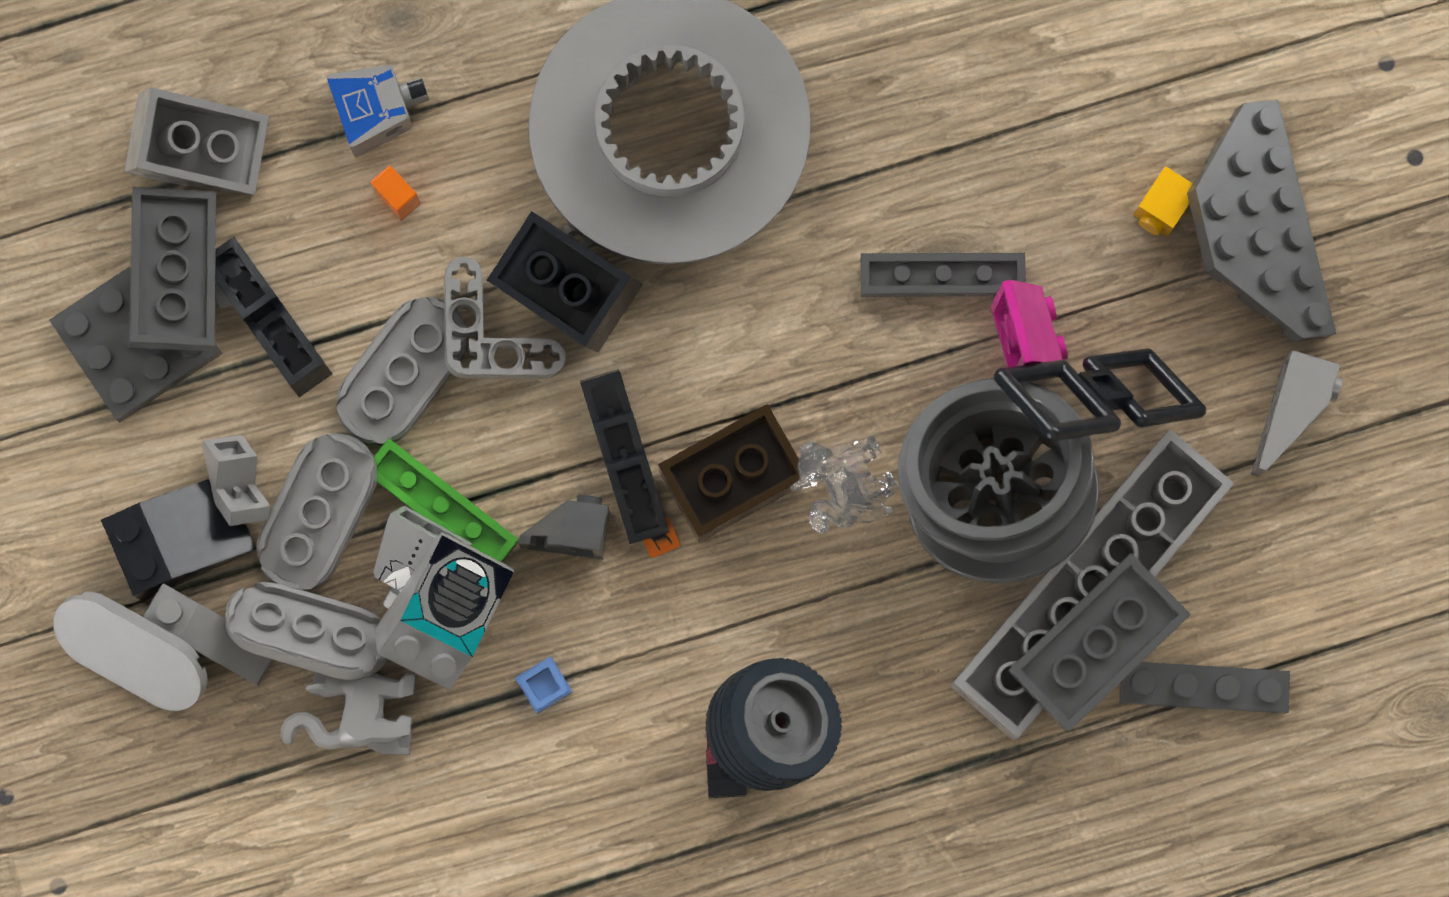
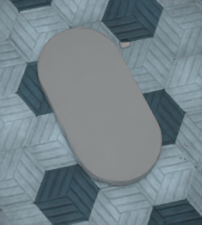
[337,297,469,446]
[256,433,377,591]
[225,582,387,680]
[53,592,208,711]

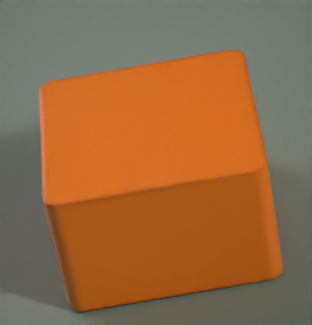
[370,165,421,221]

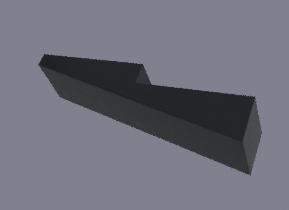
[215,237,332,397]

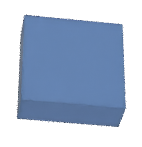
[515,656,573,714]

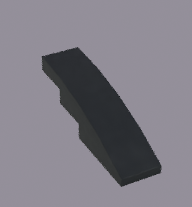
[580,369,669,544]

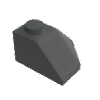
[518,495,610,560]

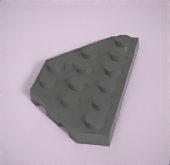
[1187,99,1337,342]

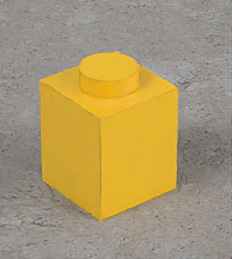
[1133,166,1193,237]

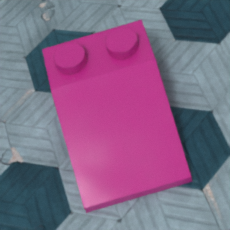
[990,280,1068,367]

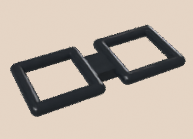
[994,348,1206,442]

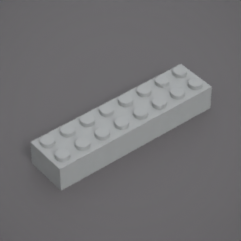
[950,429,1234,741]

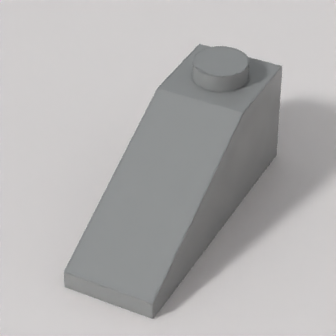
[1251,350,1343,476]
[143,583,273,685]

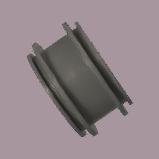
[898,378,1099,583]

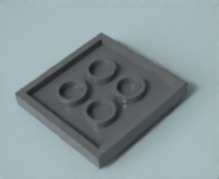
[49,266,223,423]

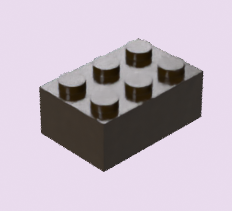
[658,404,809,543]

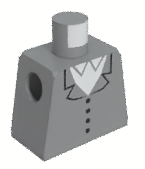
[373,506,472,609]

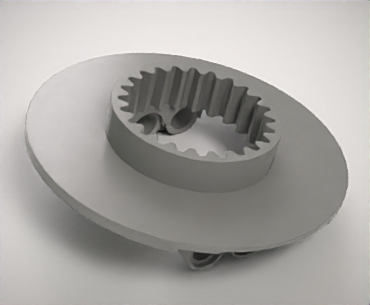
[529,0,811,265]

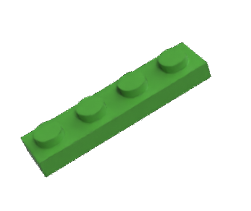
[374,438,519,563]

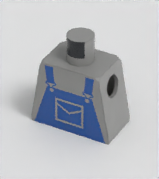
[326,65,429,157]

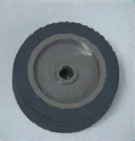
[705,658,842,791]

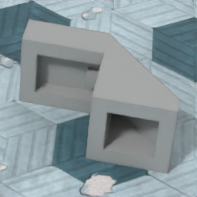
[202,435,270,526]

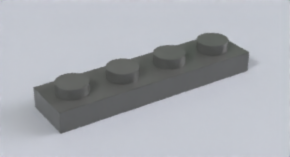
[860,253,1026,297]
[1119,662,1290,714]

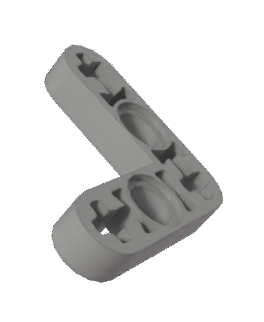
[444,257,566,379]

